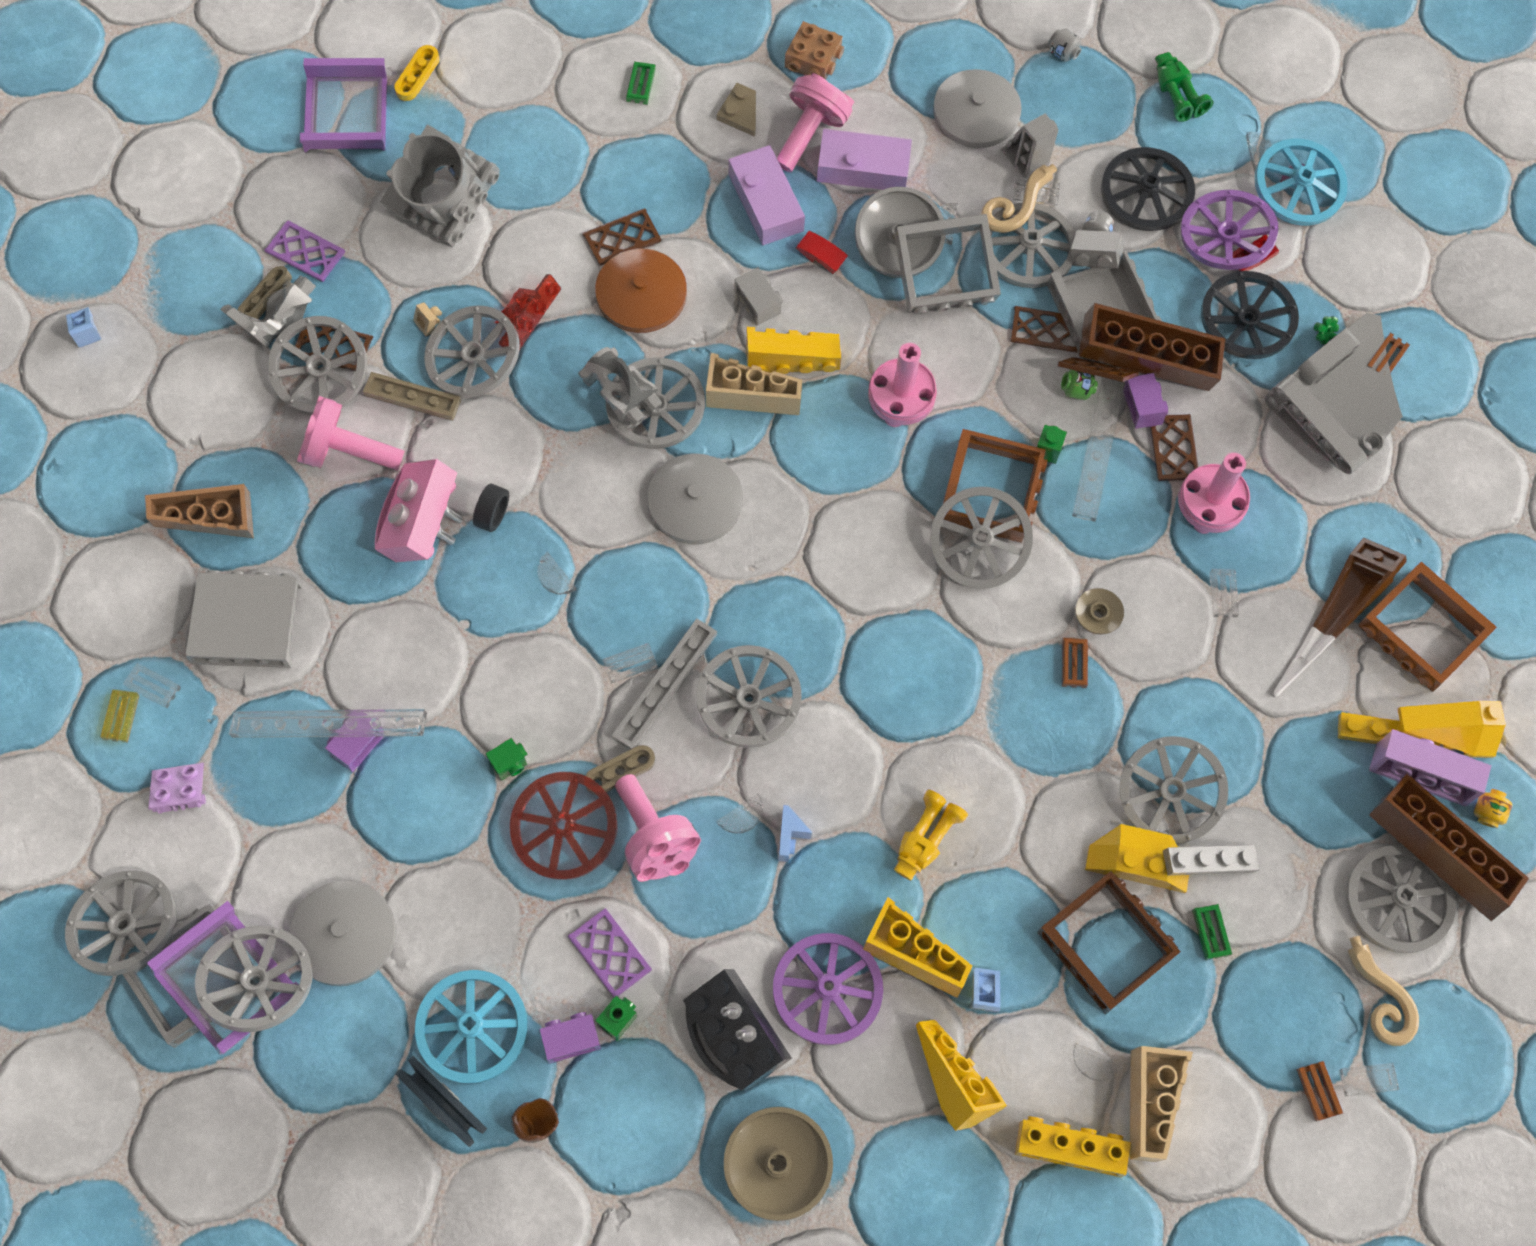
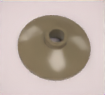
[1075,588,1124,635]

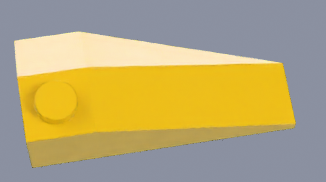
[1397,701,1506,758]
[916,1020,1007,1131]

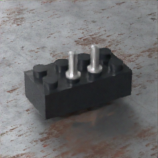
[683,969,792,1091]

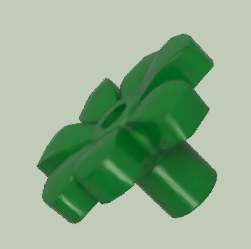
[1313,316,1339,345]

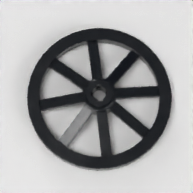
[1101,147,1195,231]
[1201,271,1299,359]

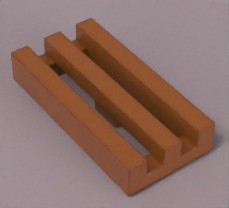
[1367,332,1410,375]
[1062,638,1088,688]
[1296,1061,1343,1122]

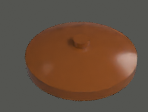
[595,249,687,333]

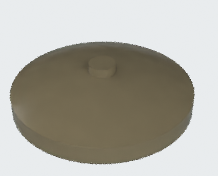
[724,1107,833,1221]

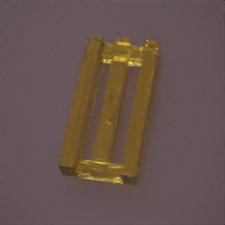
[100,690,140,743]

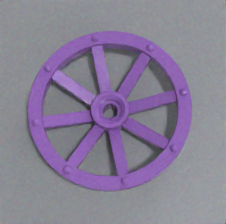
[1181,190,1278,270]
[773,933,883,1045]

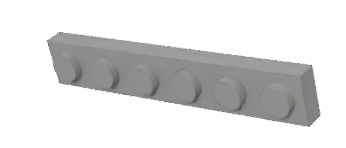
[611,619,717,750]

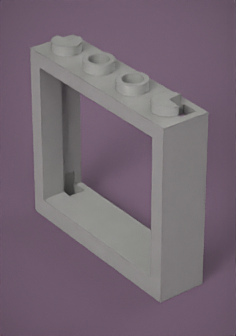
[894,214,1001,314]
[123,904,259,1048]

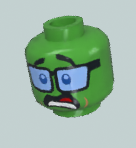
[1061,369,1098,401]

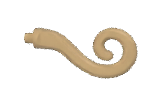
[981,164,1057,233]
[1348,936,1419,1046]

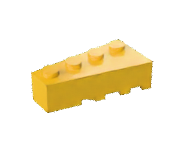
[746,327,841,374]

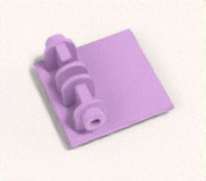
[148,763,206,814]

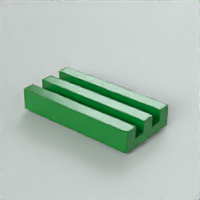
[626,61,656,105]
[1192,904,1232,961]

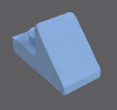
[66,307,101,347]
[778,805,812,862]
[969,968,1001,1013]

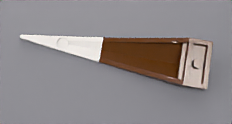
[1274,538,1407,697]

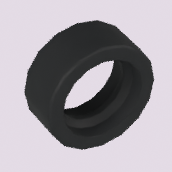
[473,483,510,532]

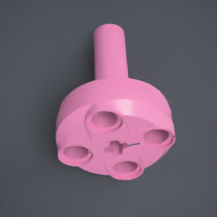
[777,74,854,173]
[868,343,937,427]
[297,396,405,471]
[1178,453,1250,534]
[615,775,701,882]

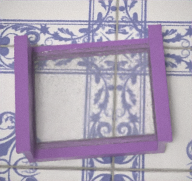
[300,58,387,152]
[147,901,299,1055]

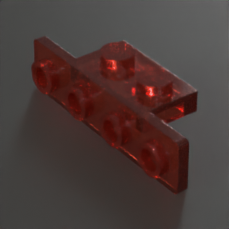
[495,274,561,350]

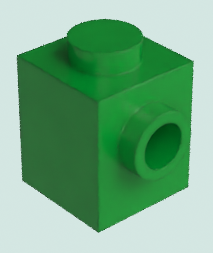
[1037,425,1067,464]
[486,737,528,781]
[595,996,638,1041]

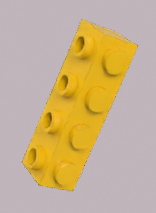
[1015,1116,1131,1177]

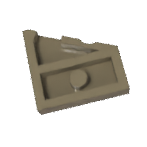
[717,83,756,136]

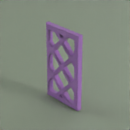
[265,220,345,282]
[568,908,652,998]

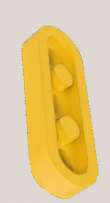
[394,45,439,101]

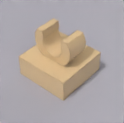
[413,302,442,336]

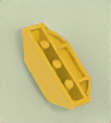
[1085,824,1189,893]

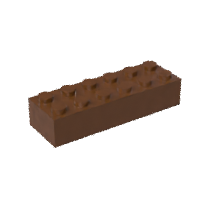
[1079,303,1225,391]
[1369,773,1529,921]

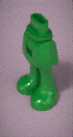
[1155,52,1214,122]

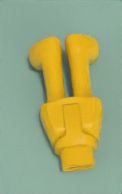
[894,789,968,881]

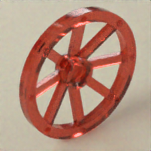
[510,772,618,880]

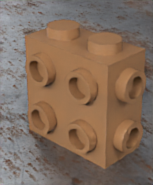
[785,21,844,80]

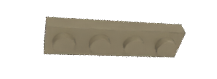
[363,372,461,421]

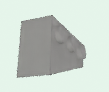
[1000,114,1059,181]

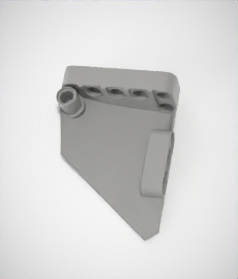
[1264,313,1403,475]

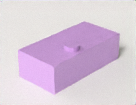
[817,129,912,190]
[728,145,805,246]
[1369,729,1492,807]

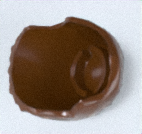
[511,1098,559,1143]

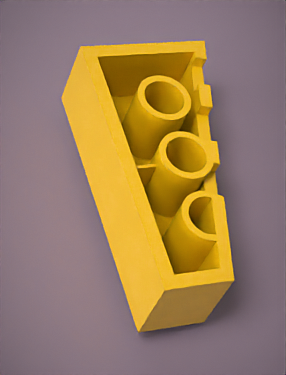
[863,897,972,998]

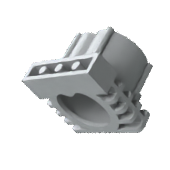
[380,124,500,246]

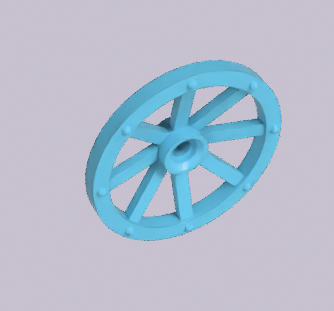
[1254,138,1348,226]
[415,970,528,1084]

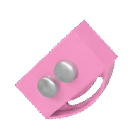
[375,459,463,562]

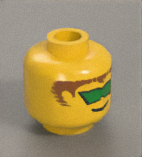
[1473,789,1513,828]

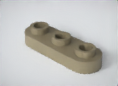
[238,266,292,319]
[584,745,655,795]

